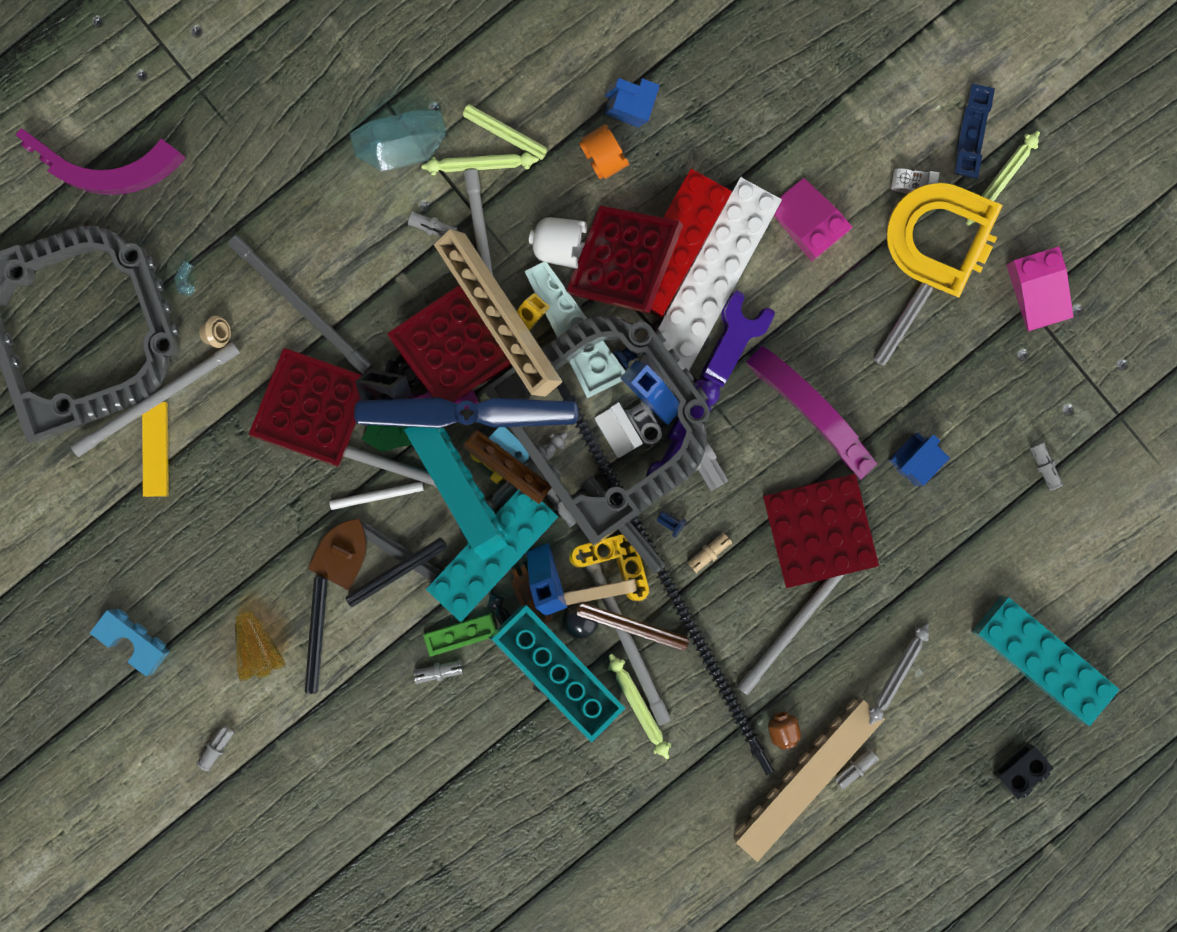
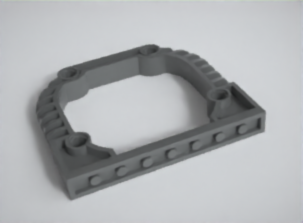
[0,226,180,443]
[483,316,710,546]

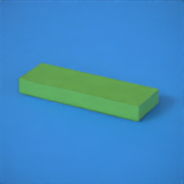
[423,613,496,657]

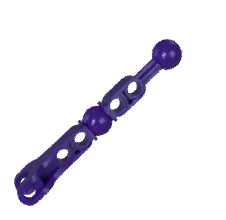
[646,289,775,477]

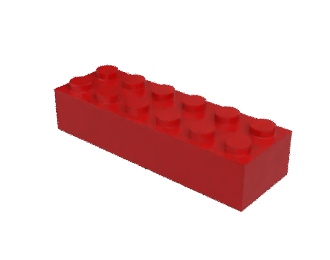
[650,169,733,319]

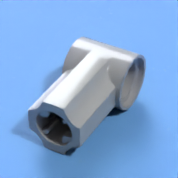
[696,442,728,491]

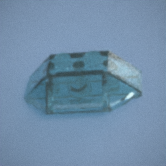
[350,110,447,172]

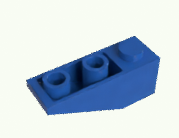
[620,360,680,425]
[527,543,567,616]

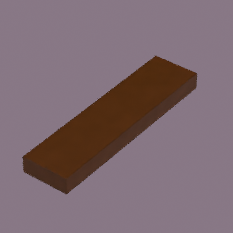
[462,429,552,504]

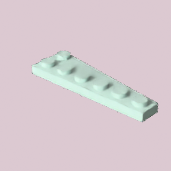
[525,262,626,399]

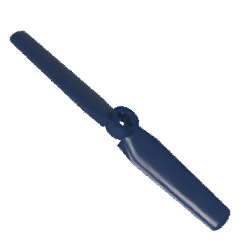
[354,397,579,428]

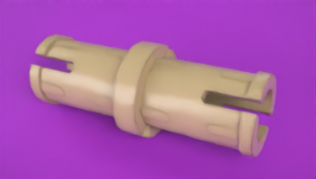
[687,532,733,574]

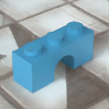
[90,609,170,676]

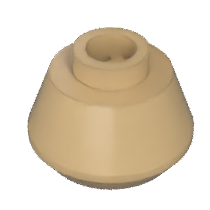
[199,316,231,348]

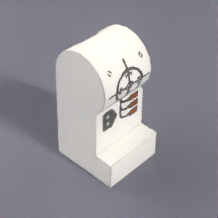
[891,169,940,193]

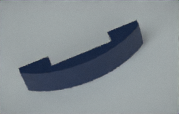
[954,84,995,179]

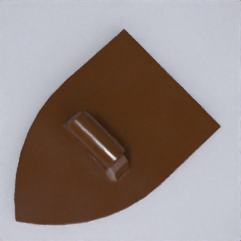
[308,518,367,591]

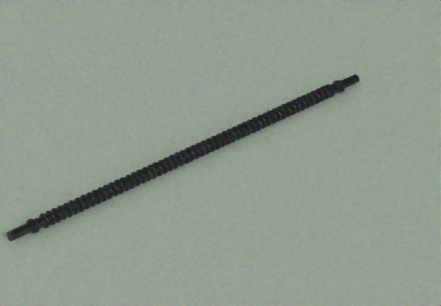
[557,375,774,775]

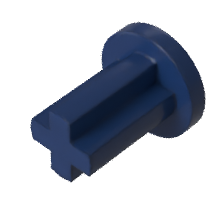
[614,348,639,369]
[657,511,687,538]

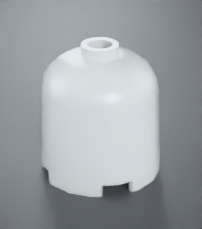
[529,217,587,269]

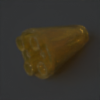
[234,612,286,681]

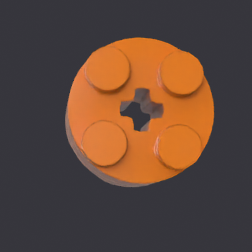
[579,123,630,179]

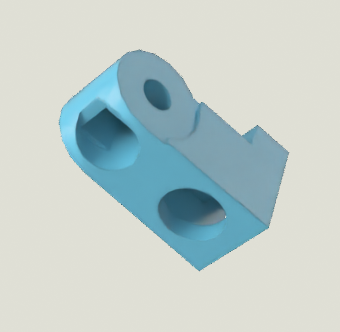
[489,427,529,464]

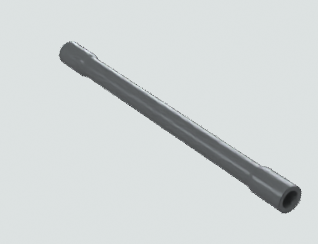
[228,235,372,375]

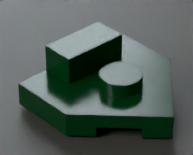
[362,425,412,452]

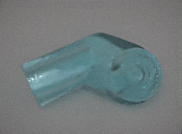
[174,261,195,297]

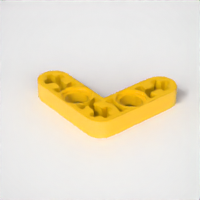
[569,534,649,601]

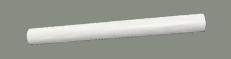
[330,482,424,510]

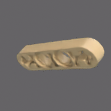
[563,579,637,605]

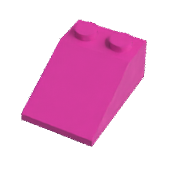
[774,178,853,262]
[1006,247,1073,332]

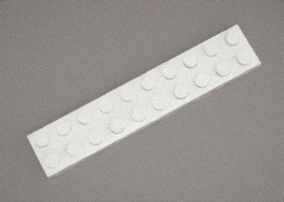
[640,177,782,396]

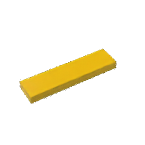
[142,402,169,497]

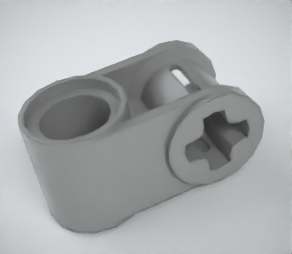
[624,400,662,445]

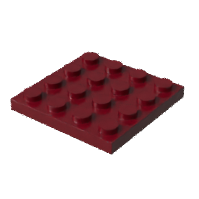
[566,206,683,313]
[387,285,511,403]
[249,348,362,468]
[763,474,879,588]

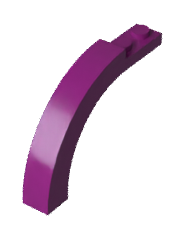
[16,128,186,195]
[746,346,877,480]

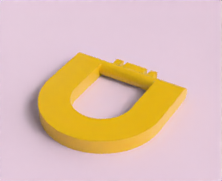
[886,183,1003,297]

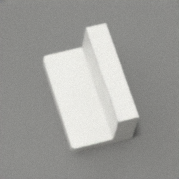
[595,403,643,458]

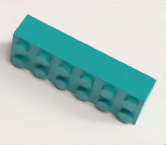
[404,427,508,560]
[426,489,559,622]
[971,596,1120,726]
[489,604,626,743]

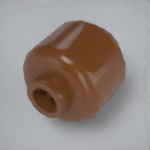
[768,712,801,749]

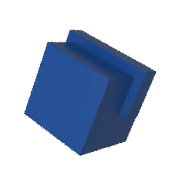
[604,78,660,128]
[888,433,950,486]

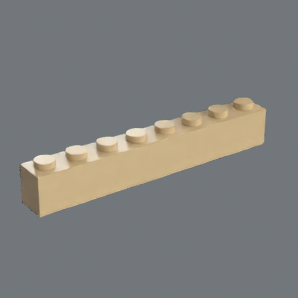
[434,229,563,397]
[734,697,885,862]

